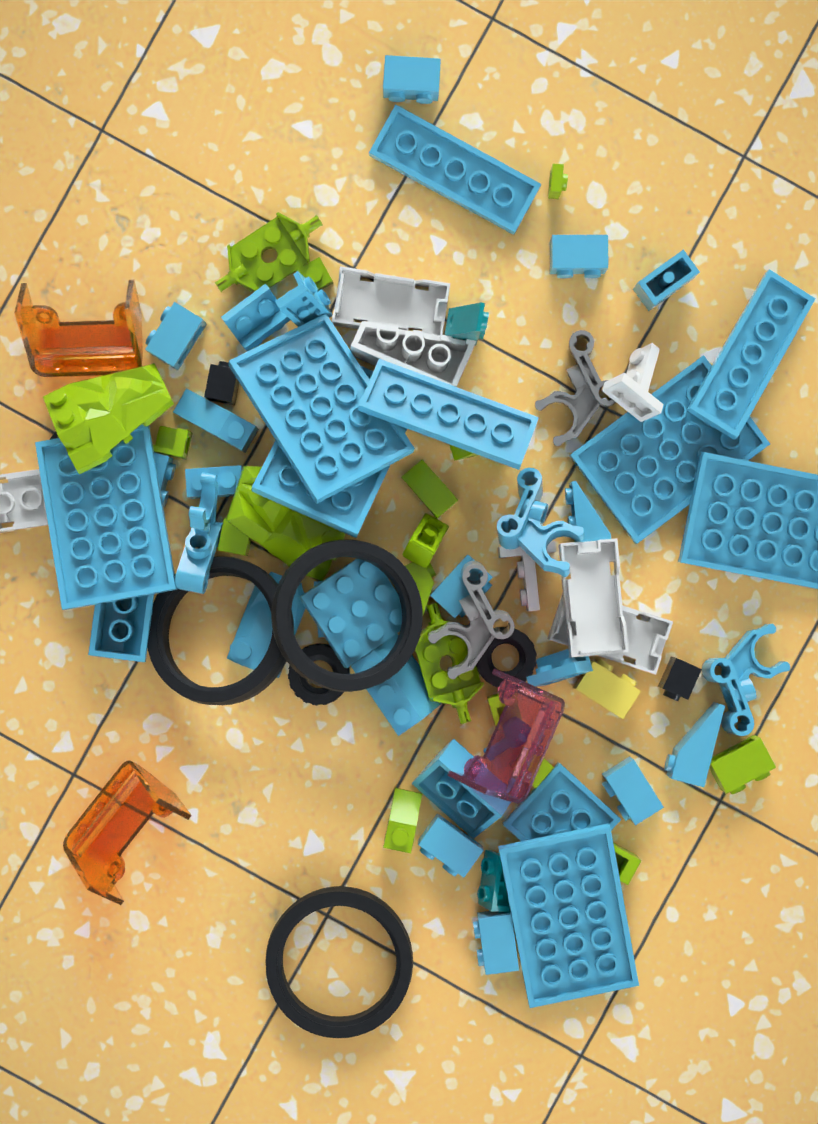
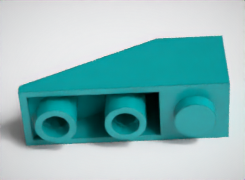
[444,302,489,346]

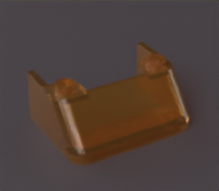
[14,280,143,377]
[63,760,192,905]

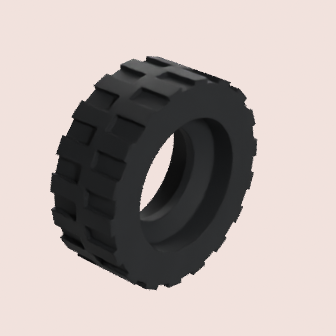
[476,627,537,689]
[288,643,350,706]

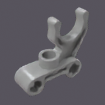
[535,330,616,447]
[428,561,515,679]

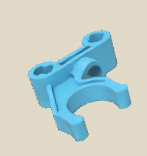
[497,468,584,577]
[175,473,223,594]
[702,624,790,736]

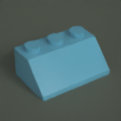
[88,594,154,662]
[351,633,442,736]
[411,739,516,839]

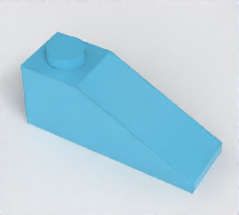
[173,388,259,453]
[664,702,725,787]

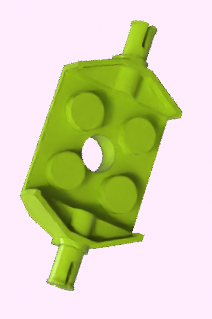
[215,212,323,292]
[415,603,485,724]

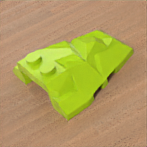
[43,363,174,474]
[226,466,346,581]

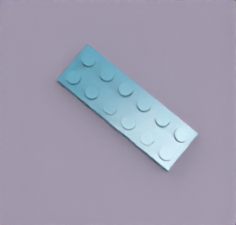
[369,104,541,235]
[686,269,816,440]
[358,359,539,470]

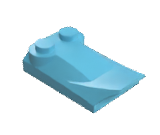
[227,572,306,678]

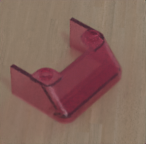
[448,669,565,804]

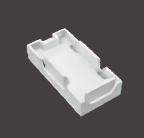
[332,266,450,336]
[0,469,48,533]
[558,538,629,658]
[547,592,673,675]

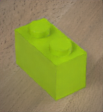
[709,735,776,794]

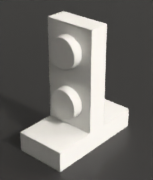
[602,343,664,422]
[498,541,556,611]

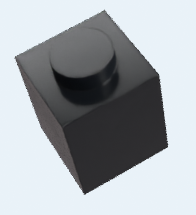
[204,361,239,405]
[658,656,702,701]

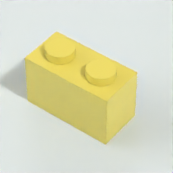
[573,658,641,719]

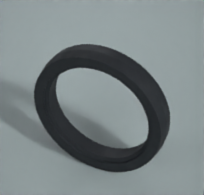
[271,539,423,692]
[147,556,294,706]
[265,886,413,1038]

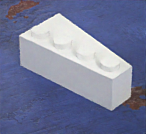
[350,321,476,387]

